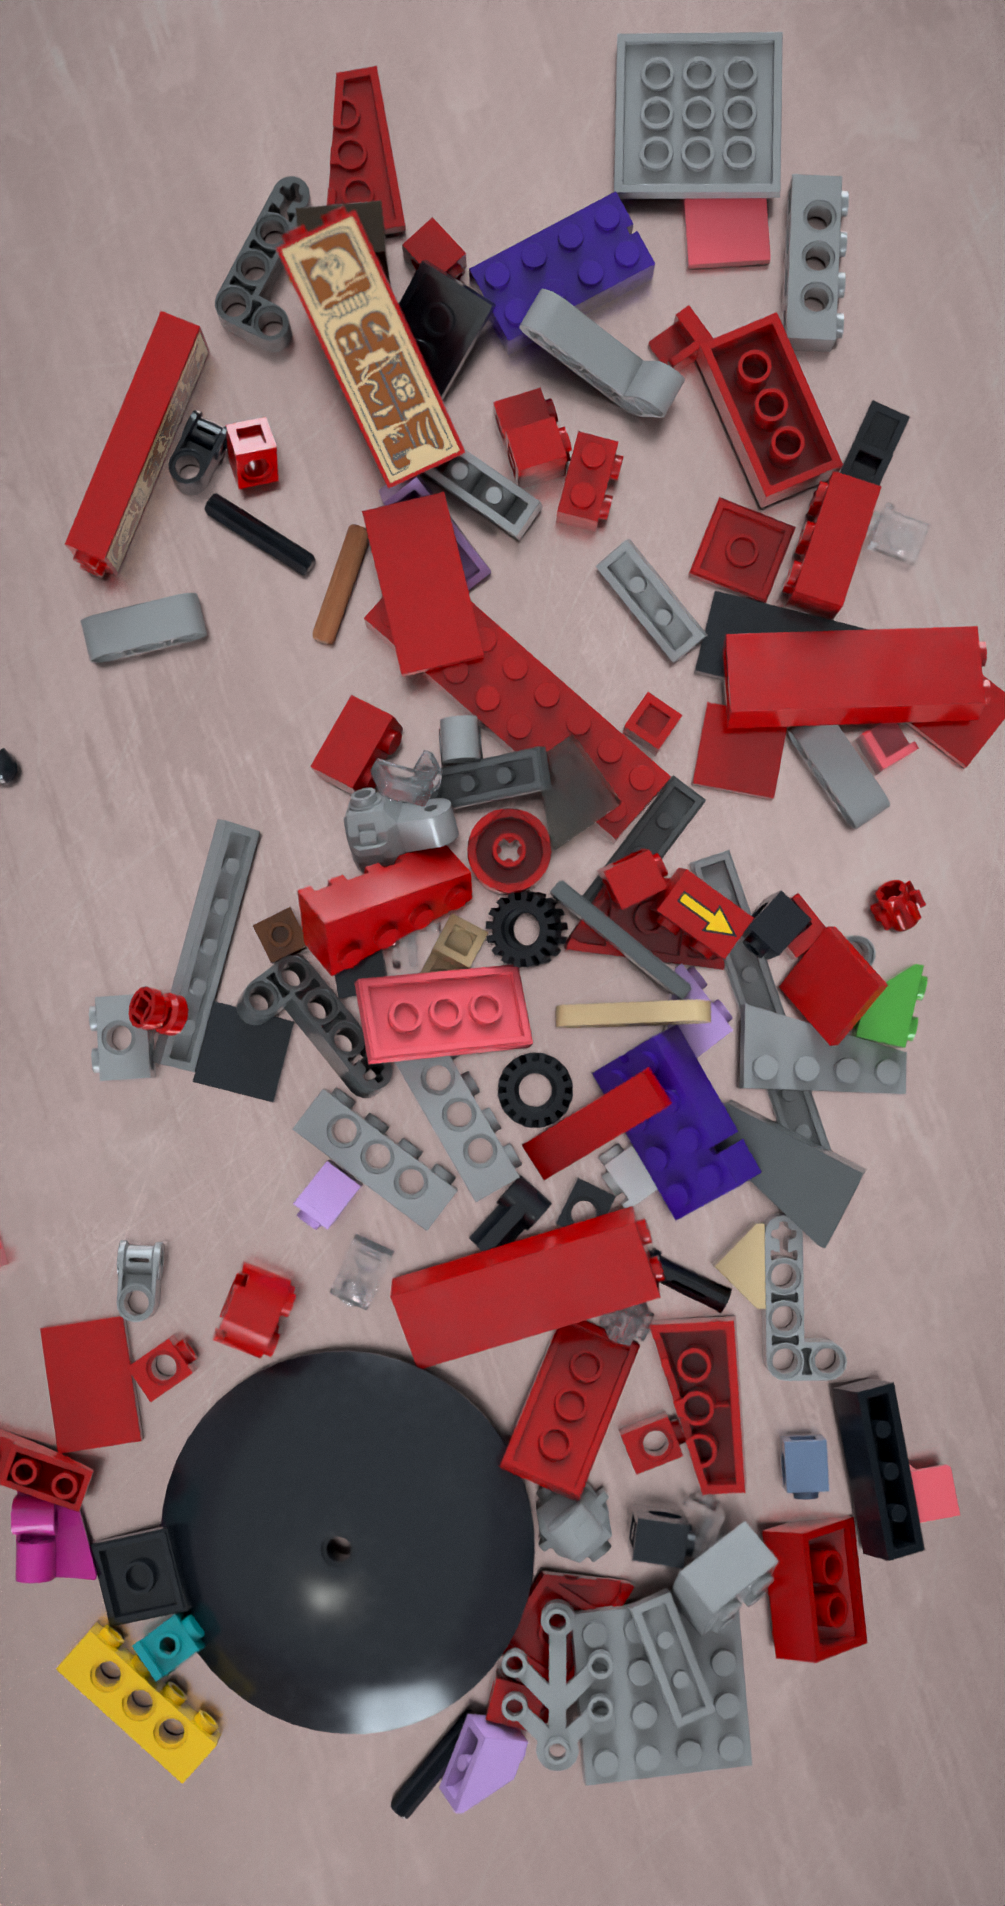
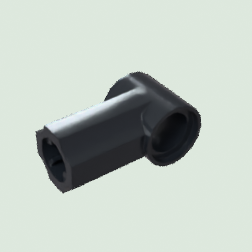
[469,1175,552,1251]

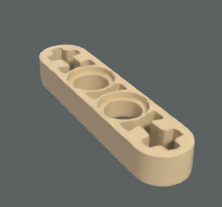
[555,1000,711,1028]

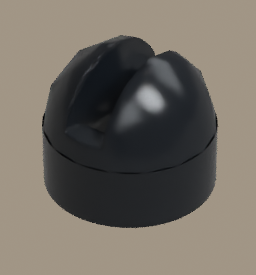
[0,748,17,784]

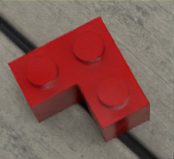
[493,387,572,489]

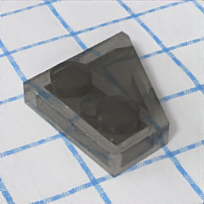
[542,734,622,850]

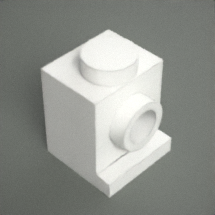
[598,1143,657,1208]

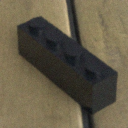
[833,1379,925,1561]

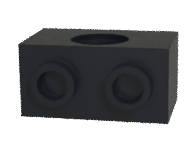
[627,1503,695,1569]

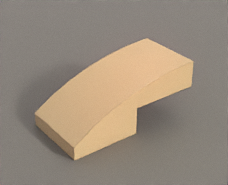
[420,913,488,973]

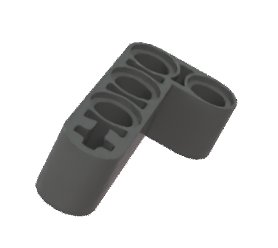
[215,176,312,352]
[236,955,392,1098]

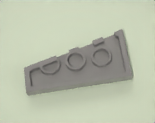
[739,1004,907,1095]

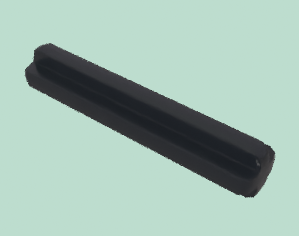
[204,493,315,575]
[390,1709,478,1819]

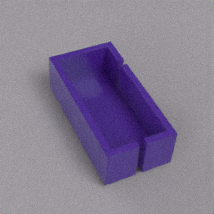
[469,191,655,355]
[592,1025,762,1221]

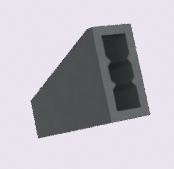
[714,1100,867,1249]

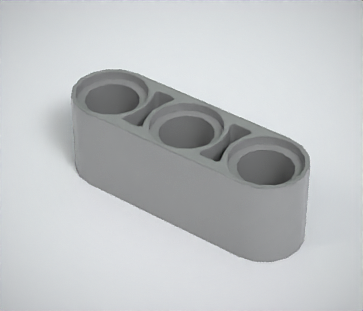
[81,593,207,663]
[787,725,890,830]

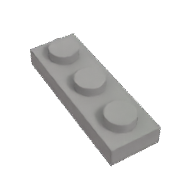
[595,539,708,663]
[628,1588,716,1729]

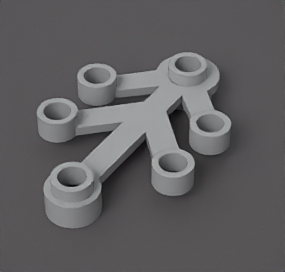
[502,1599,613,1771]

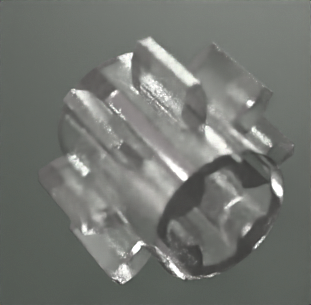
[599,1302,654,1346]

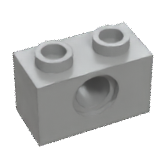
[89,994,156,1081]

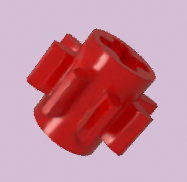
[870,880,926,931]

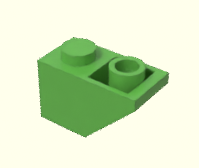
[851,964,928,1048]

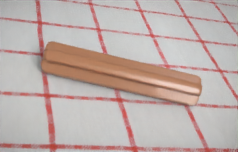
[312,524,369,645]

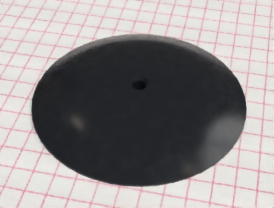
[161,1351,535,1734]

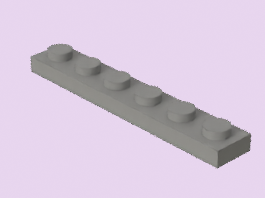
[152,819,260,1072]

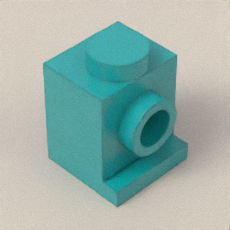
[132,1612,206,1681]

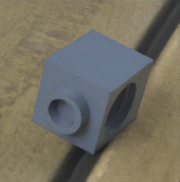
[780,1434,829,1500]

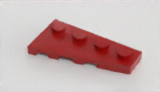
[327,66,406,234]

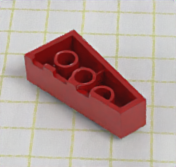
[297,845,472,976]
[649,1316,747,1495]

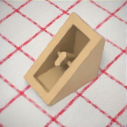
[711,1221,766,1309]

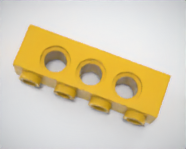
[56,1622,221,1784]

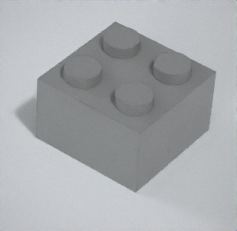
[670,1521,779,1636]

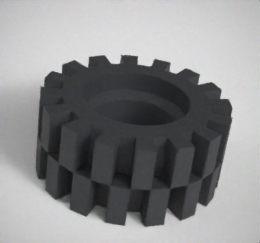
[485,891,568,967]
[498,1053,573,1128]

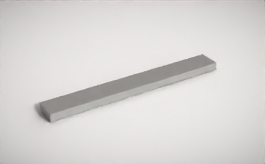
[689,850,832,1151]

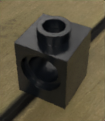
[742,890,811,960]
[555,1177,616,1227]

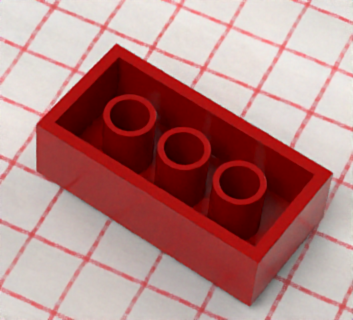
[696,312,843,508]

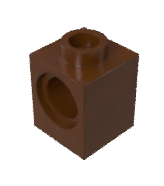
[252,907,308,964]

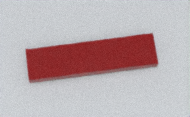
[522,1067,672,1180]

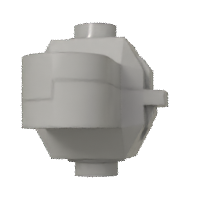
[344,788,459,874]
[536,1483,612,1563]

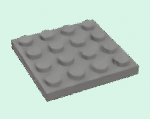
[614,32,783,199]
[571,1604,752,1786]

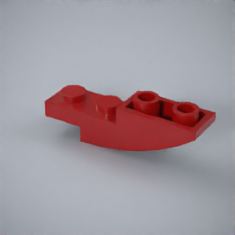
[0,1429,94,1512]

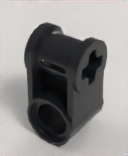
[168,409,228,495]

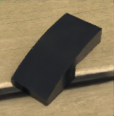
[839,400,910,485]

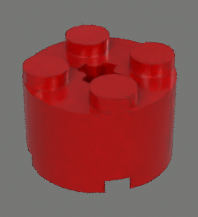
[467,808,551,896]
[212,1261,296,1358]

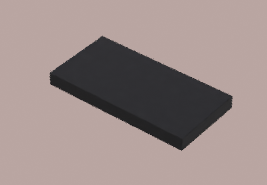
[694,591,869,680]

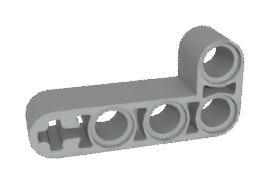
[519,289,685,418]
[761,1213,847,1381]

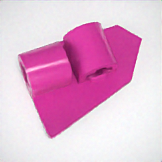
[11,1491,97,1583]

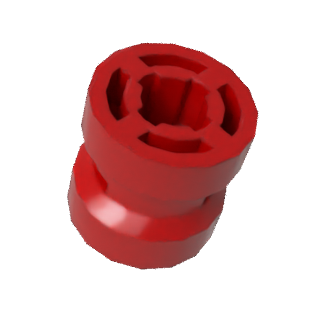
[128,986,189,1036]

